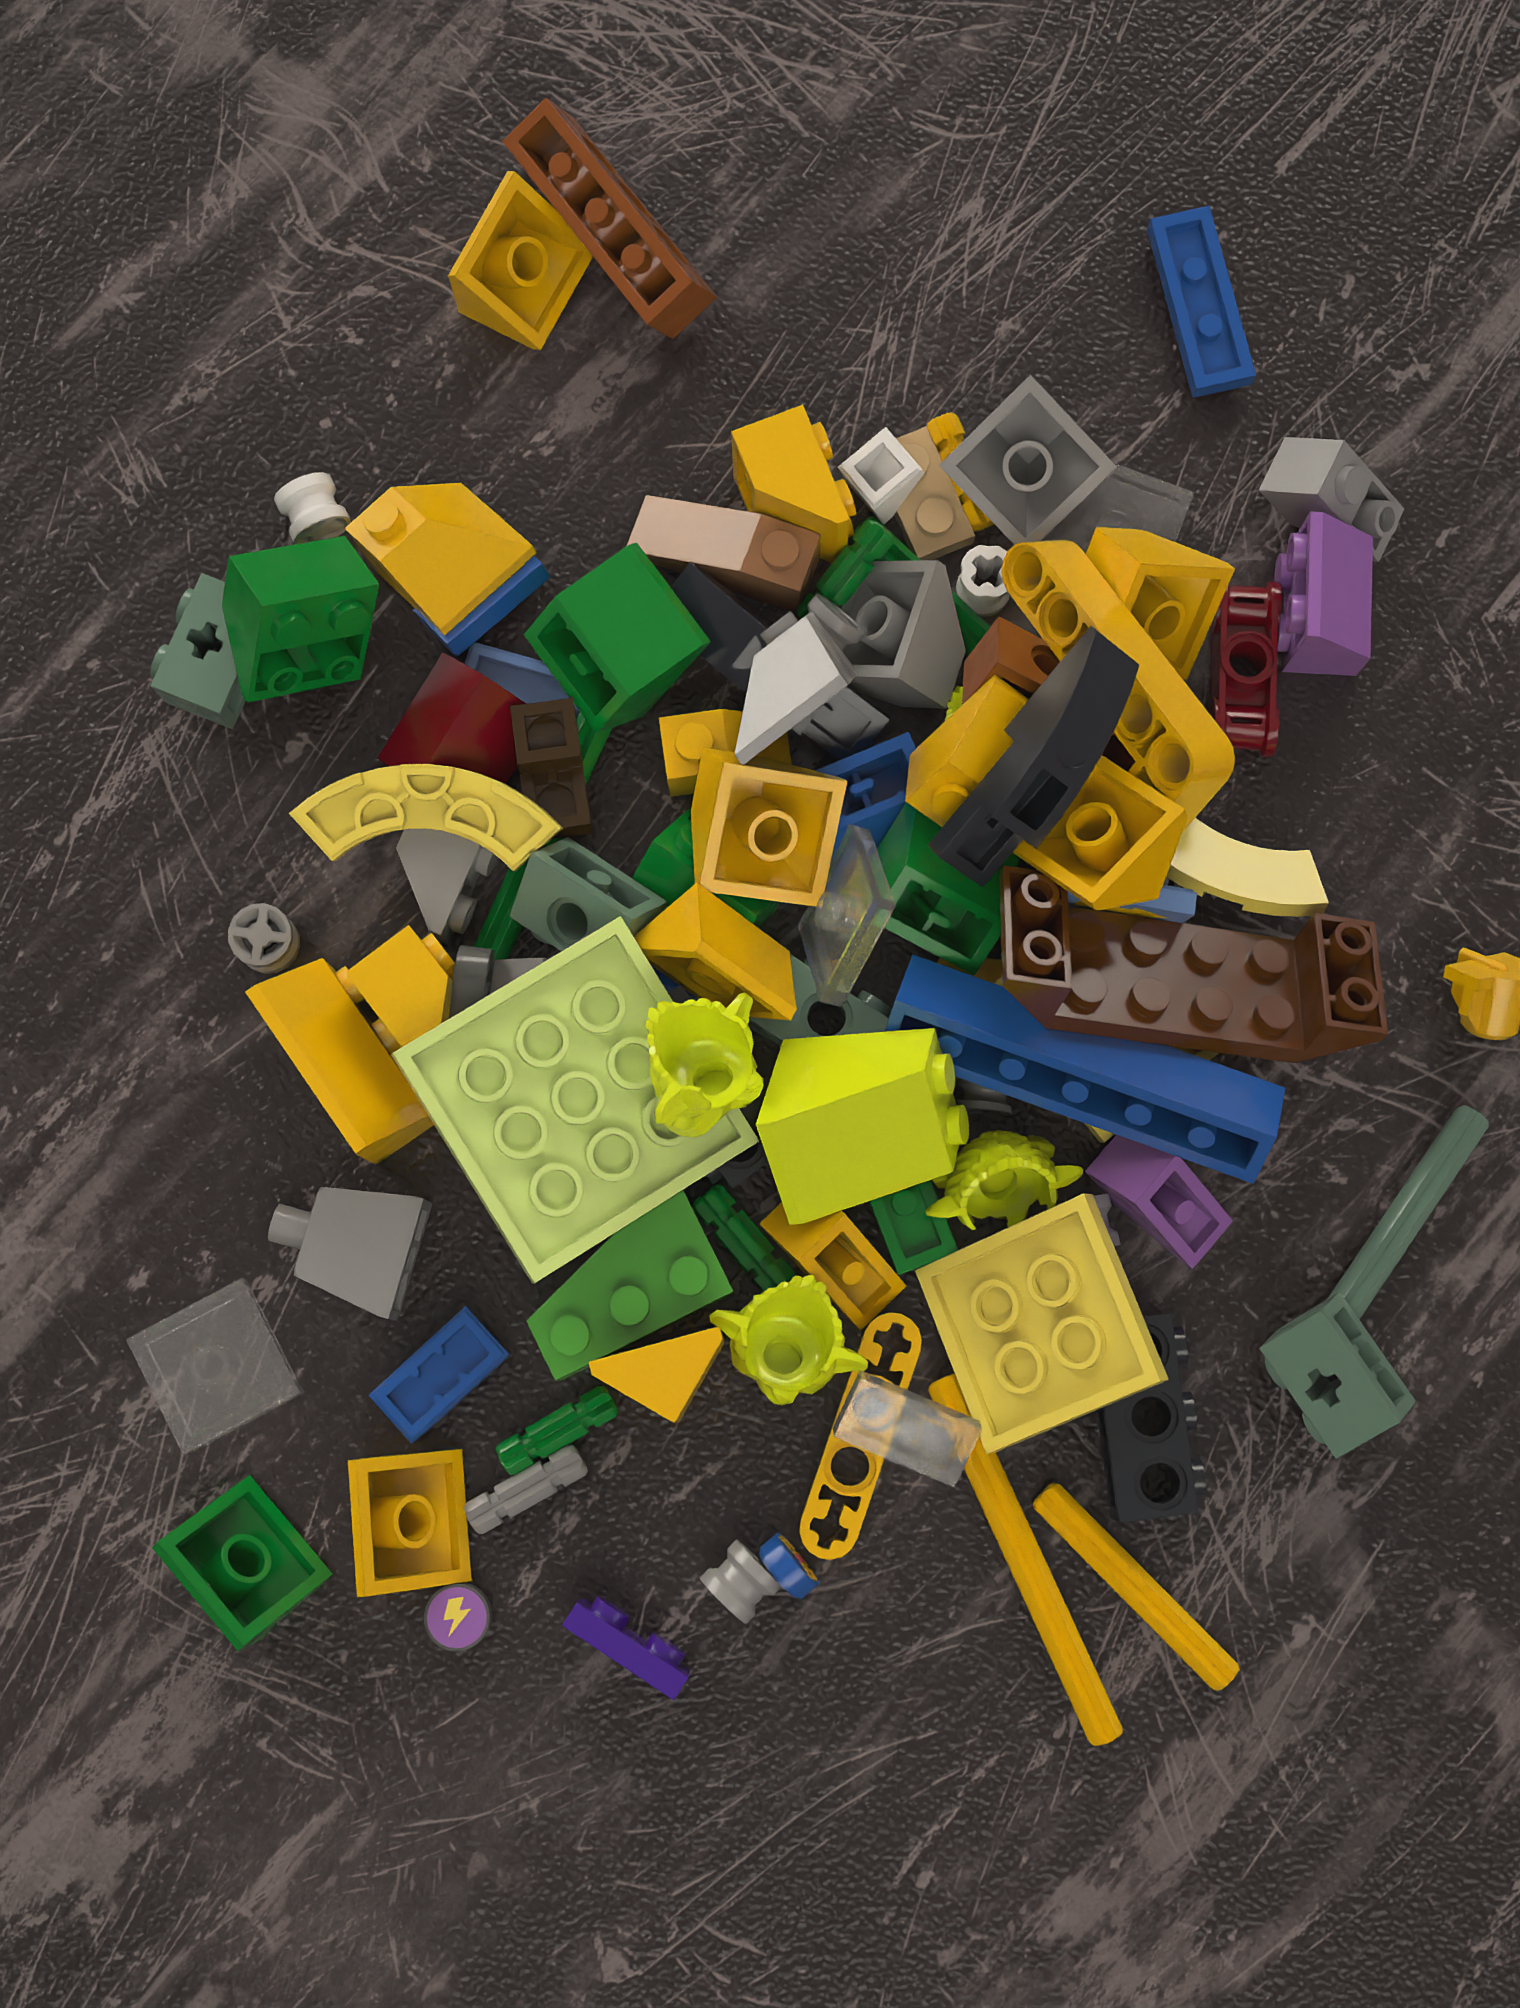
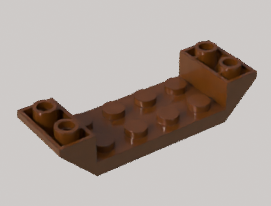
[999,865,1388,1063]

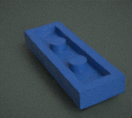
[1147,206,1256,398]

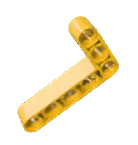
[1001,540,1235,833]

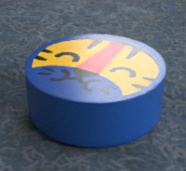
[759,1532,820,1599]

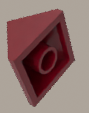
[377,653,527,785]

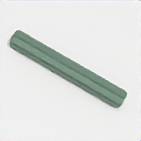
[1329,1105,1489,1320]

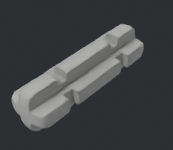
[464,1445,588,1534]

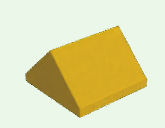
[448,171,593,350]
[1013,755,1188,911]
[634,883,797,1021]
[588,1326,725,1423]
[348,1449,472,1597]

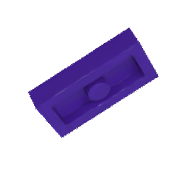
[562,1596,691,1700]

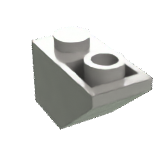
[1259,437,1404,562]
[396,829,498,946]

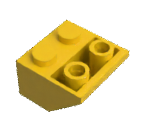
[731,405,856,563]

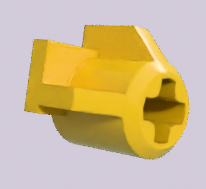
[1443,948,1520,1040]

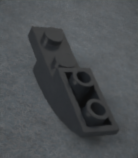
[671,561,890,760]
[928,626,1139,887]

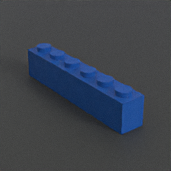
[884,954,1285,1184]

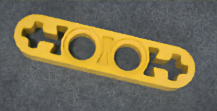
[799,1312,922,1560]

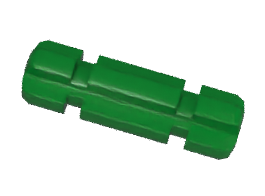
[796,519,894,619]
[692,1184,796,1293]
[495,1386,619,1475]

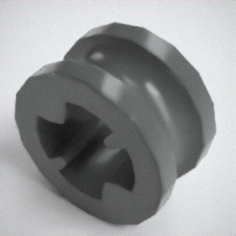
[955,1078,1012,1116]

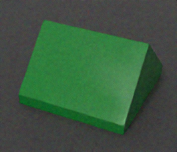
[152,1475,333,1651]

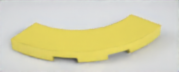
[289,764,563,871]
[1166,817,1329,917]

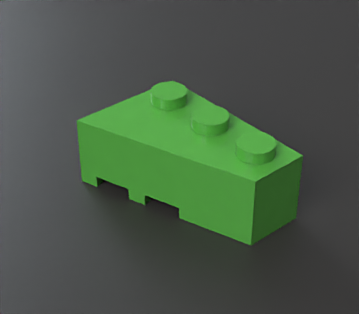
[527,1190,734,1381]

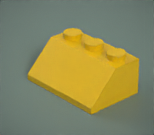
[245,958,434,1165]

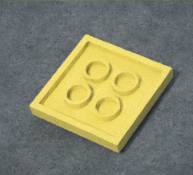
[915,1193,1169,1454]

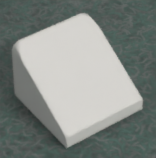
[838,427,924,525]

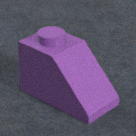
[1085,1135,1233,1269]

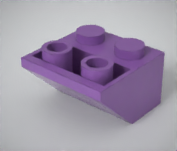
[1274,511,1373,676]

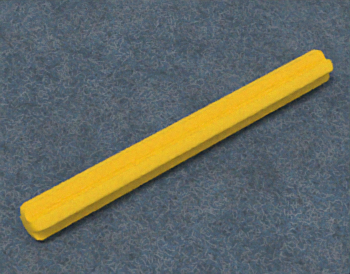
[928,1374,1123,1747]

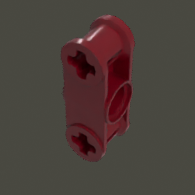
[1208,581,1282,757]

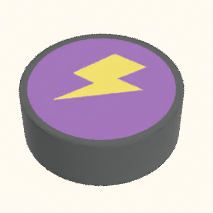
[424,1582,492,1651]

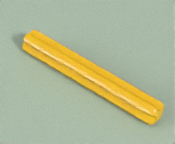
[1033,1482,1240,1691]

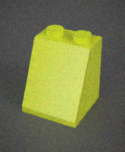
[756,1028,969,1225]

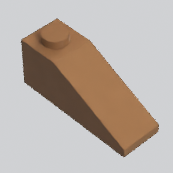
[627,495,821,613]

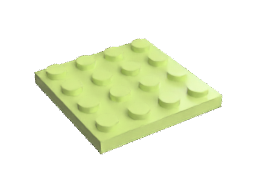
[391,916,759,1283]

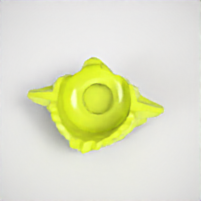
[645,993,764,1137]
[925,1130,1083,1230]
[709,1275,868,1405]

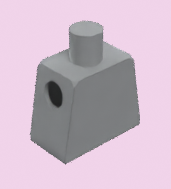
[268,1187,432,1321]

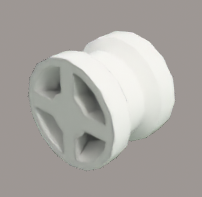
[274,472,351,544]

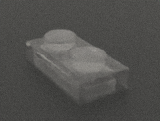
[833,1370,982,1487]

